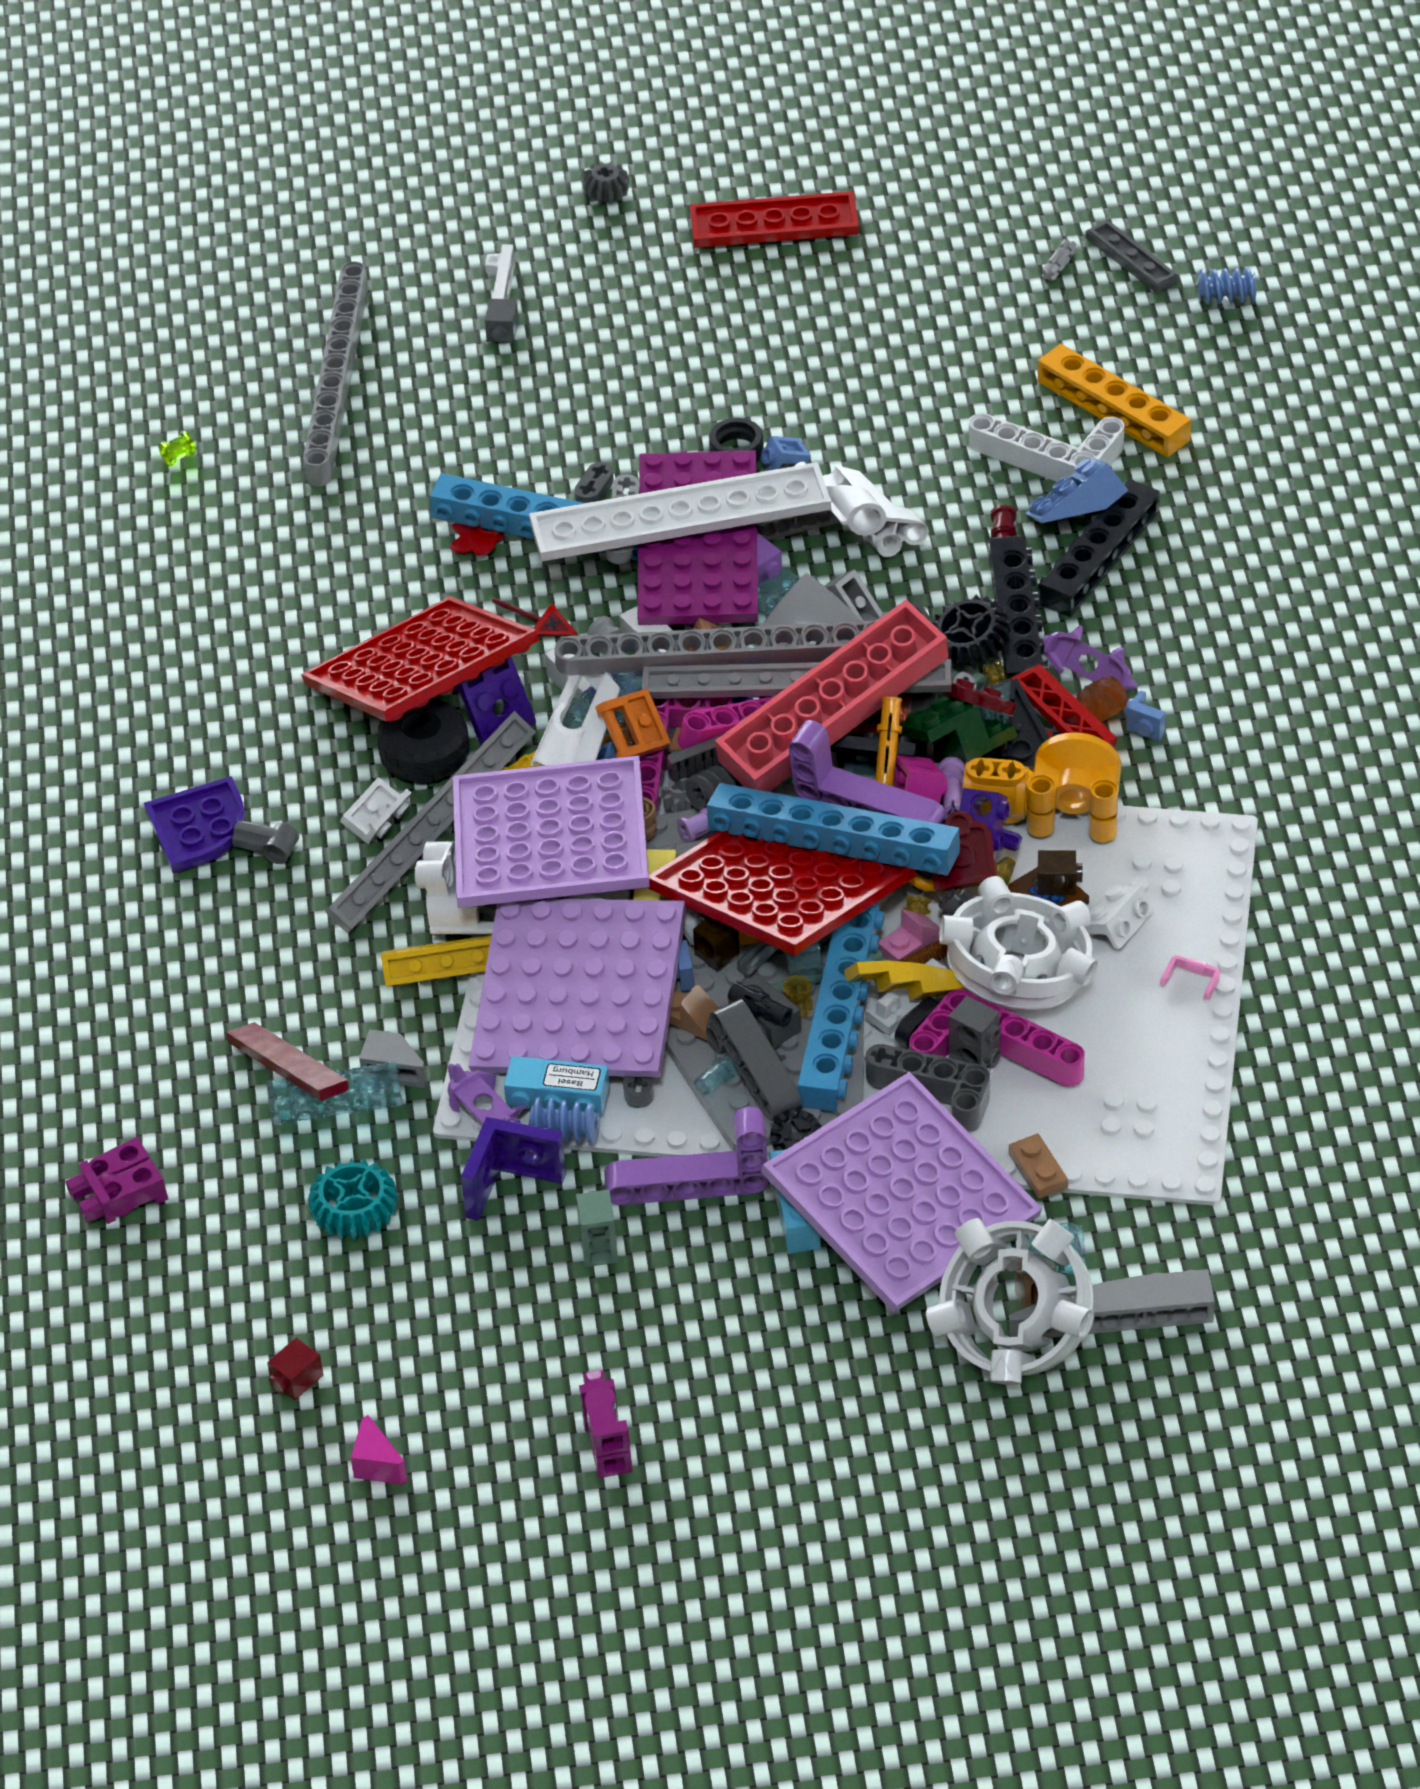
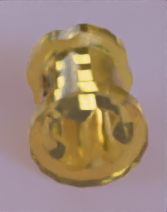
[783,975,813,1018]

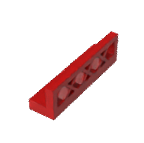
[1010,664,1117,749]

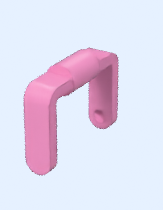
[1160,956,1220,1000]

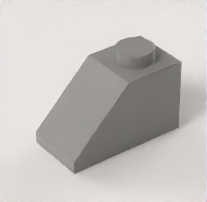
[824,569,884,621]
[359,1029,426,1088]

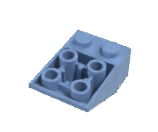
[1025,458,1128,523]

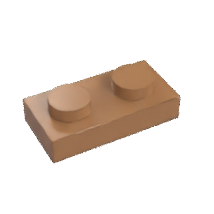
[1009,1133,1068,1199]

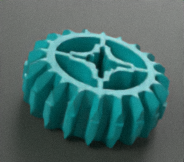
[308,1158,398,1241]

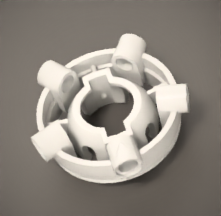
[939,876,1098,1011]
[926,1218,1094,1385]

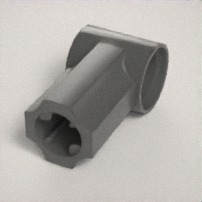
[232,821,299,864]

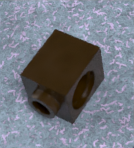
[1037,850,1083,895]
[693,917,740,971]

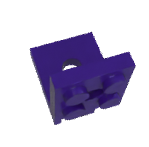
[452,656,537,746]
[461,1116,566,1221]

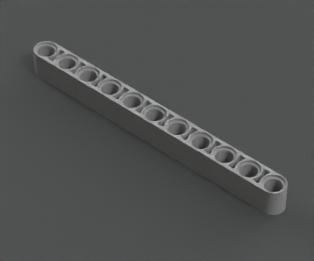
[303,261,368,487]
[554,620,877,675]

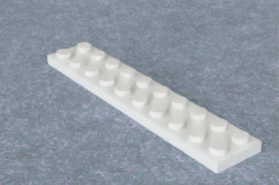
[529,462,832,562]

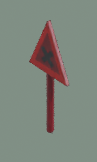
[492,598,579,636]

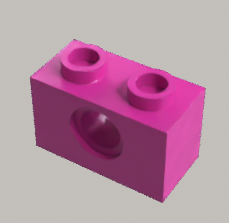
[893,754,948,804]

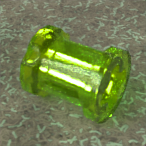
[158,431,196,466]

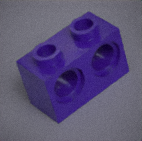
[959,788,1010,859]

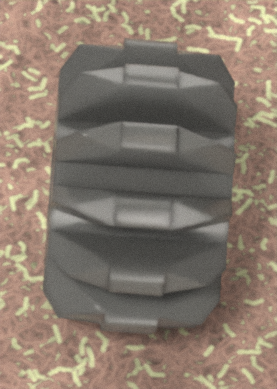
[583,161,629,205]

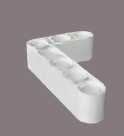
[969,413,1124,482]

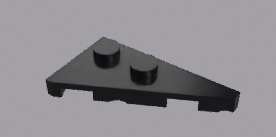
[1007,678,1050,771]

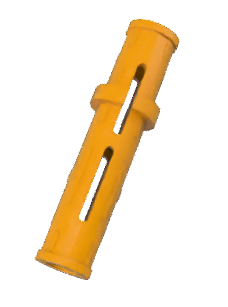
[875,696,902,786]

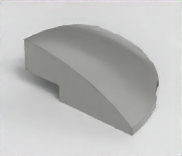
[751,573,861,648]

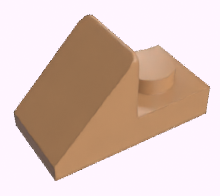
[669,984,719,1042]

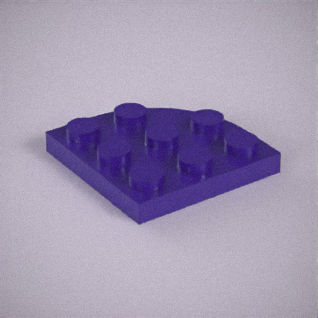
[144,776,245,873]

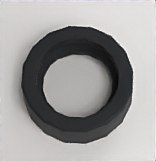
[709,417,764,463]

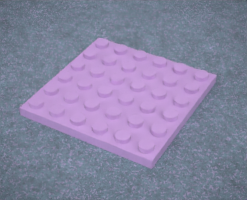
[453,756,650,908]
[469,898,687,1077]
[761,1072,1042,1313]

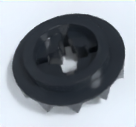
[770,1109,822,1151]

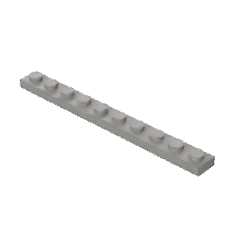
[642,659,952,699]
[325,711,536,933]

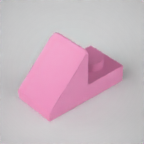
[878,909,940,961]

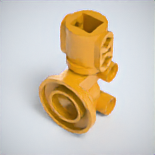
[962,733,1122,842]

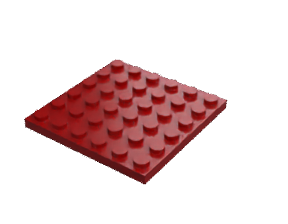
[301,596,540,722]
[646,831,916,956]

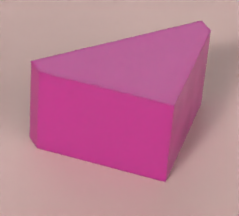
[350,1415,407,1485]

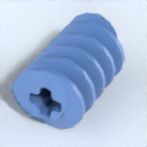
[1198,267,1256,305]
[528,1097,600,1145]

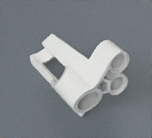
[795,462,929,557]
[530,671,621,767]
[415,842,558,934]

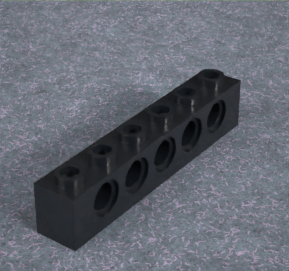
[1038,479,1160,618]
[989,536,1049,693]

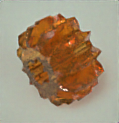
[1076,676,1129,722]

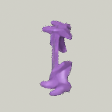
[1043,625,1138,695]
[447,1063,526,1125]

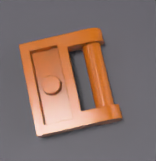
[595,688,671,758]

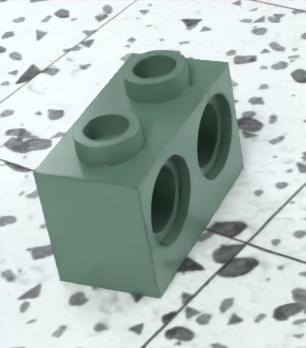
[576,1190,618,1267]

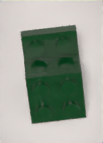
[899,697,1018,762]

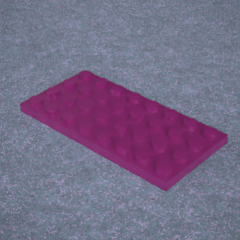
[637,450,758,625]

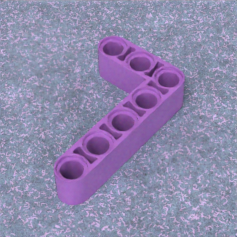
[788,720,946,824]
[604,1106,769,1205]

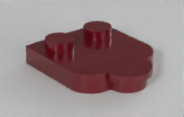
[944,677,1016,716]
[932,811,998,893]

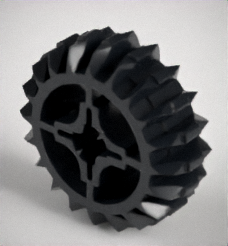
[932,594,1011,671]

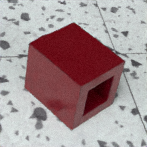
[267,1337,324,1401]

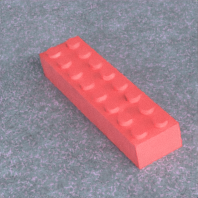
[715,600,948,792]

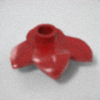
[449,523,504,556]

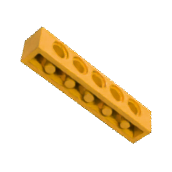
[1037,343,1191,458]

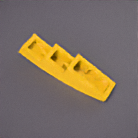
[844,960,968,1001]

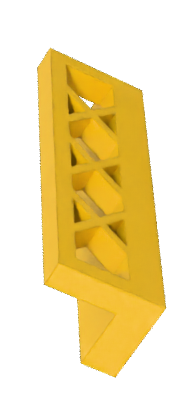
[381,935,492,986]

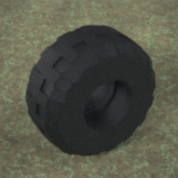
[377,698,469,784]

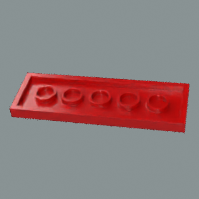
[690,191,859,248]

